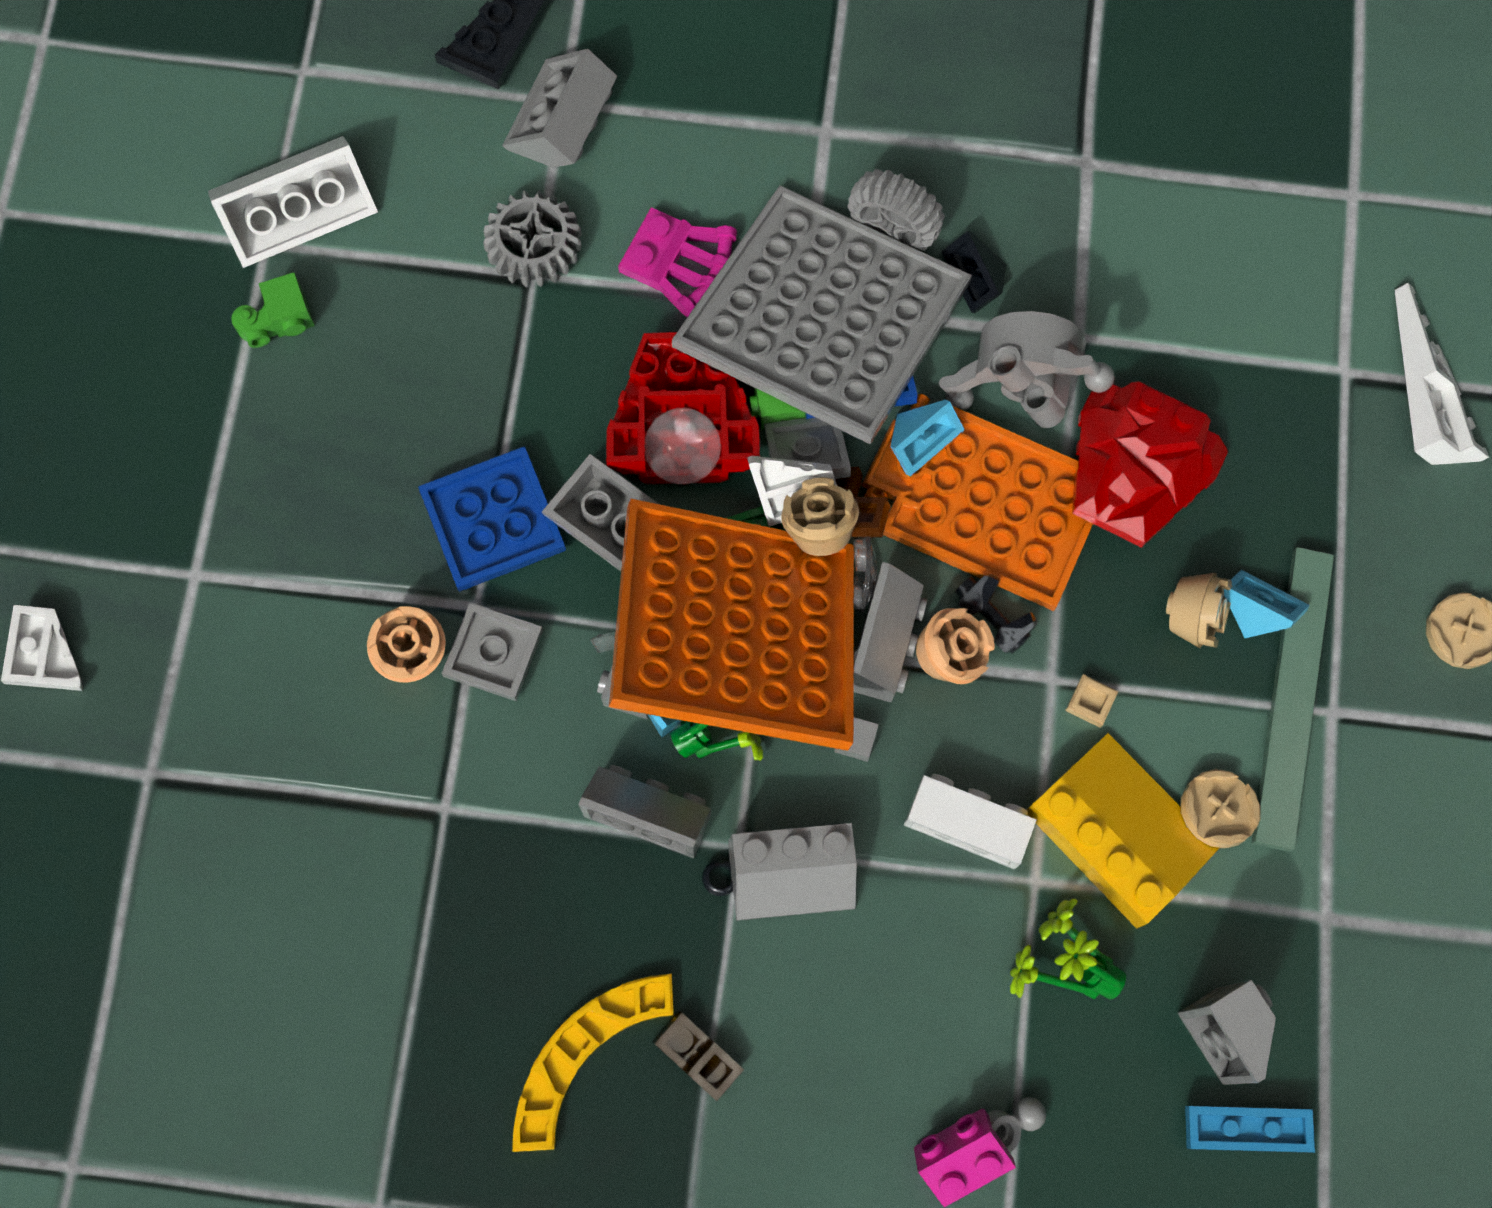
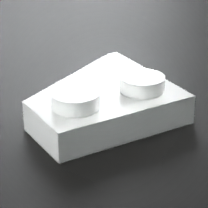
[747,456,837,527]

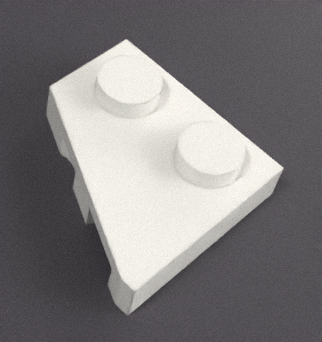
[1,605,83,691]

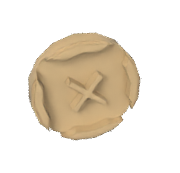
[1426,592,1492,669]
[1181,769,1260,849]

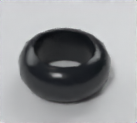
[702,860,733,896]

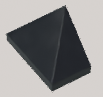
[942,231,1006,313]

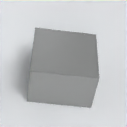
[834,717,879,762]

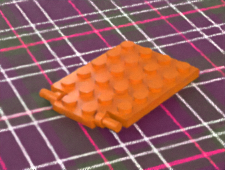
[862,394,1093,611]

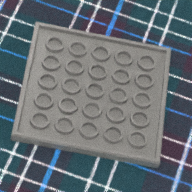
[672,185,972,444]

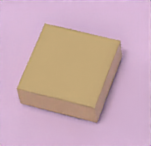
[1065,674,1118,728]

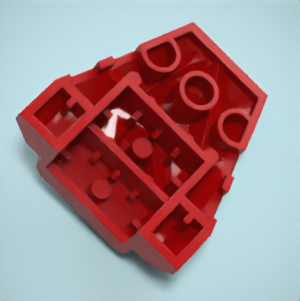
[606,332,760,484]
[1072,381,1228,548]

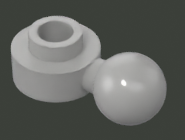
[987,1097,1046,1153]

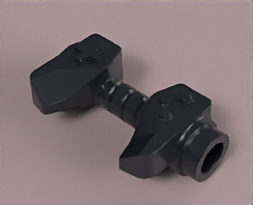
[955,574,1037,654]

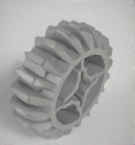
[847,169,945,251]
[483,190,582,288]

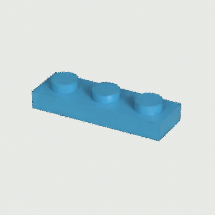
[1185,1106,1315,1153]

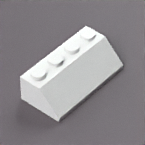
[208,136,378,268]

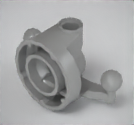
[939,311,1115,428]

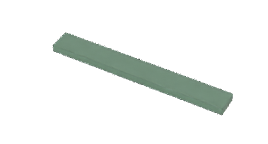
[1252,547,1334,852]

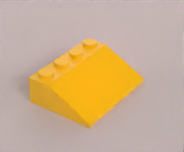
[1027,733,1219,929]

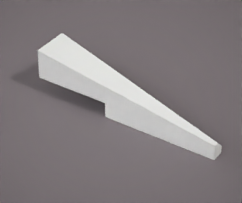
[1394,283,1489,465]

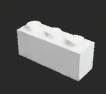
[904,774,1036,869]

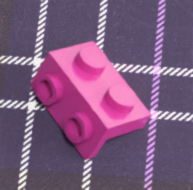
[914,1109,1016,1208]

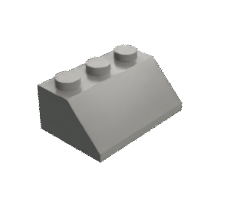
[502,49,617,168]
[542,454,658,571]
[854,562,928,702]
[578,765,711,858]
[728,823,857,921]
[1178,980,1276,1085]

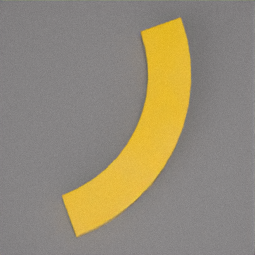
[512,973,674,1152]

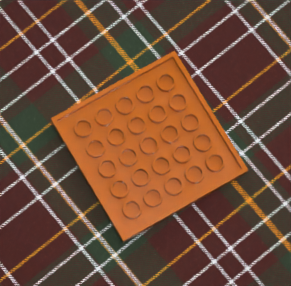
[609,499,854,751]

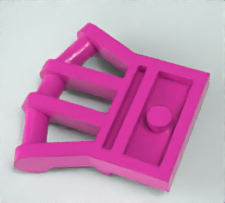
[618,207,737,317]

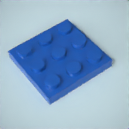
[418,446,566,592]

